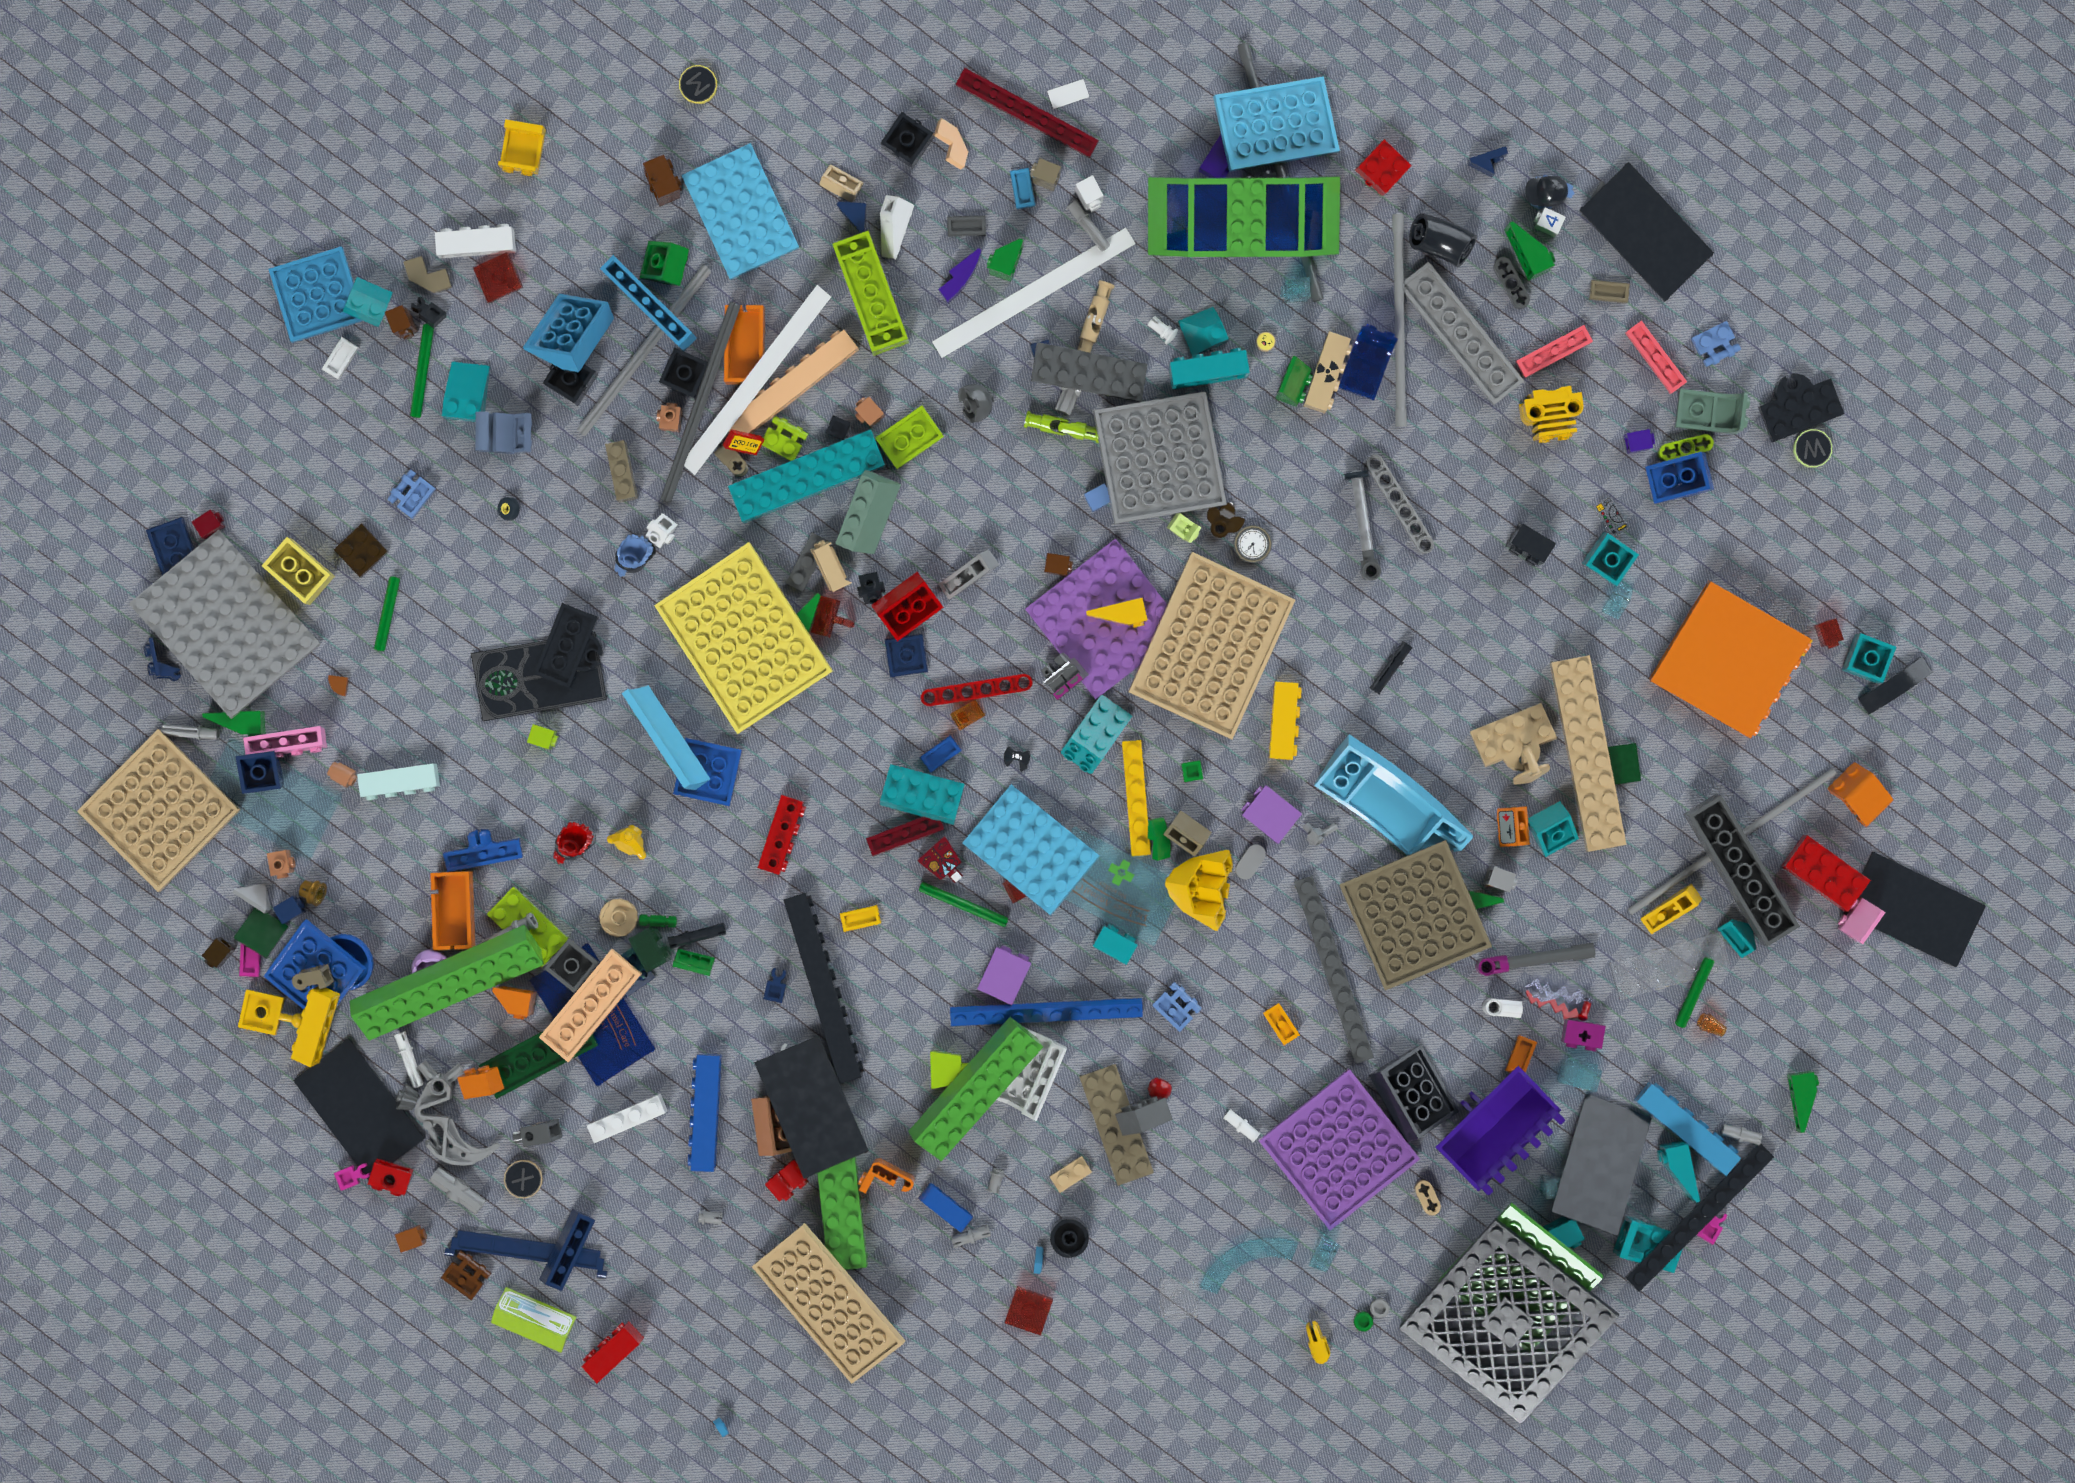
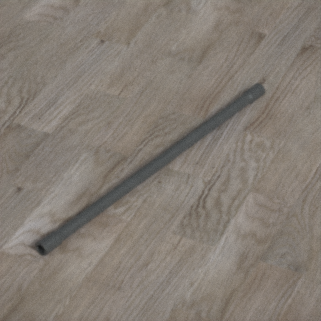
[1237,42,1324,302]

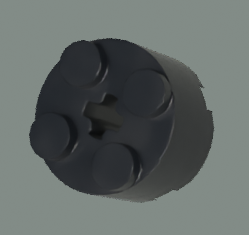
[1050,1216,1089,1258]

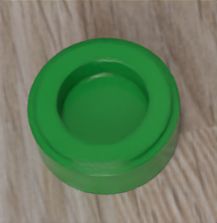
[1353,1311,1373,1332]

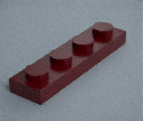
[866,817,945,857]

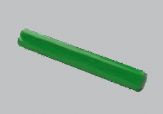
[374,576,400,651]
[1675,957,1715,1028]

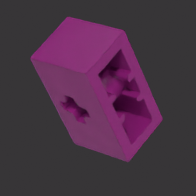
[1561,1019,1606,1052]

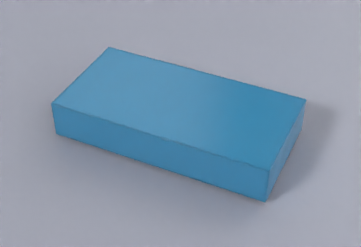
[1010,168,1035,209]

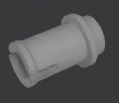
[987,1168,1005,1194]
[698,1209,723,1225]

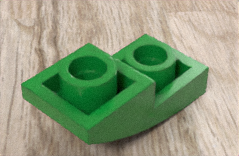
[1147,817,1171,861]

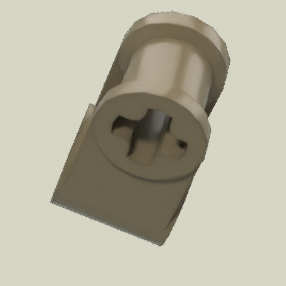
[714,445,748,477]

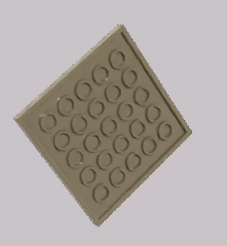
[1339,840,1492,991]

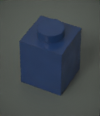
[273,896,306,924]

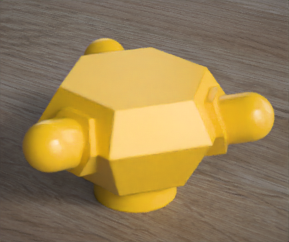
[607,825,646,859]

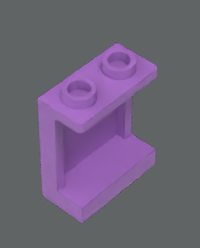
[1241,785,1302,844]
[977,945,1031,1005]

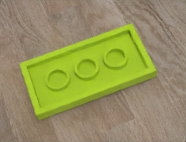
[487,886,569,967]

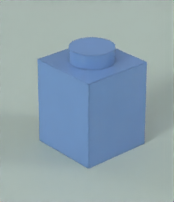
[1084,484,1110,512]

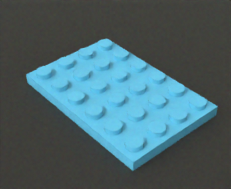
[1213,76,1340,172]
[681,143,799,280]
[962,784,1100,916]

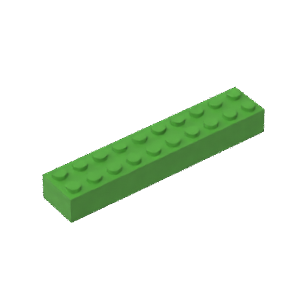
[350,925,544,1041]

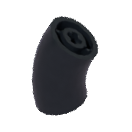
[1409,214,1477,267]

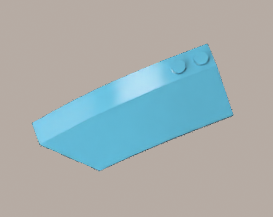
[1314,734,1473,856]

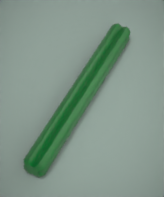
[410,324,434,418]
[919,882,1008,927]

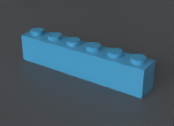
[600,255,697,351]
[1634,1082,1741,1176]

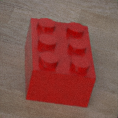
[871,572,944,642]
[581,1321,644,1384]

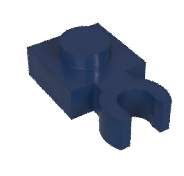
[763,968,787,1003]

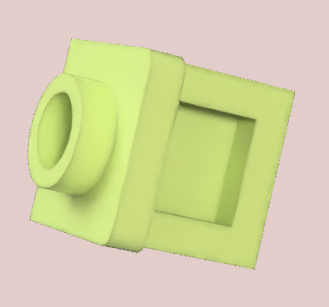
[1167,513,1201,543]

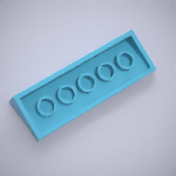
[622,685,710,790]

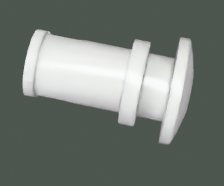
[1148,316,1178,345]

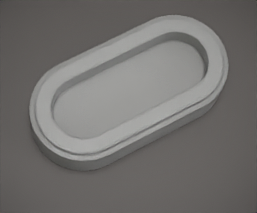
[1235,844,1266,880]

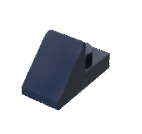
[1467,146,1508,177]

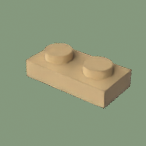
[1049,1155,1092,1193]

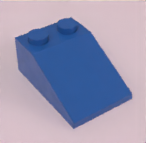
[1645,452,1714,504]

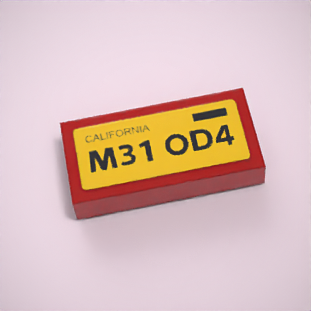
[723,429,765,455]

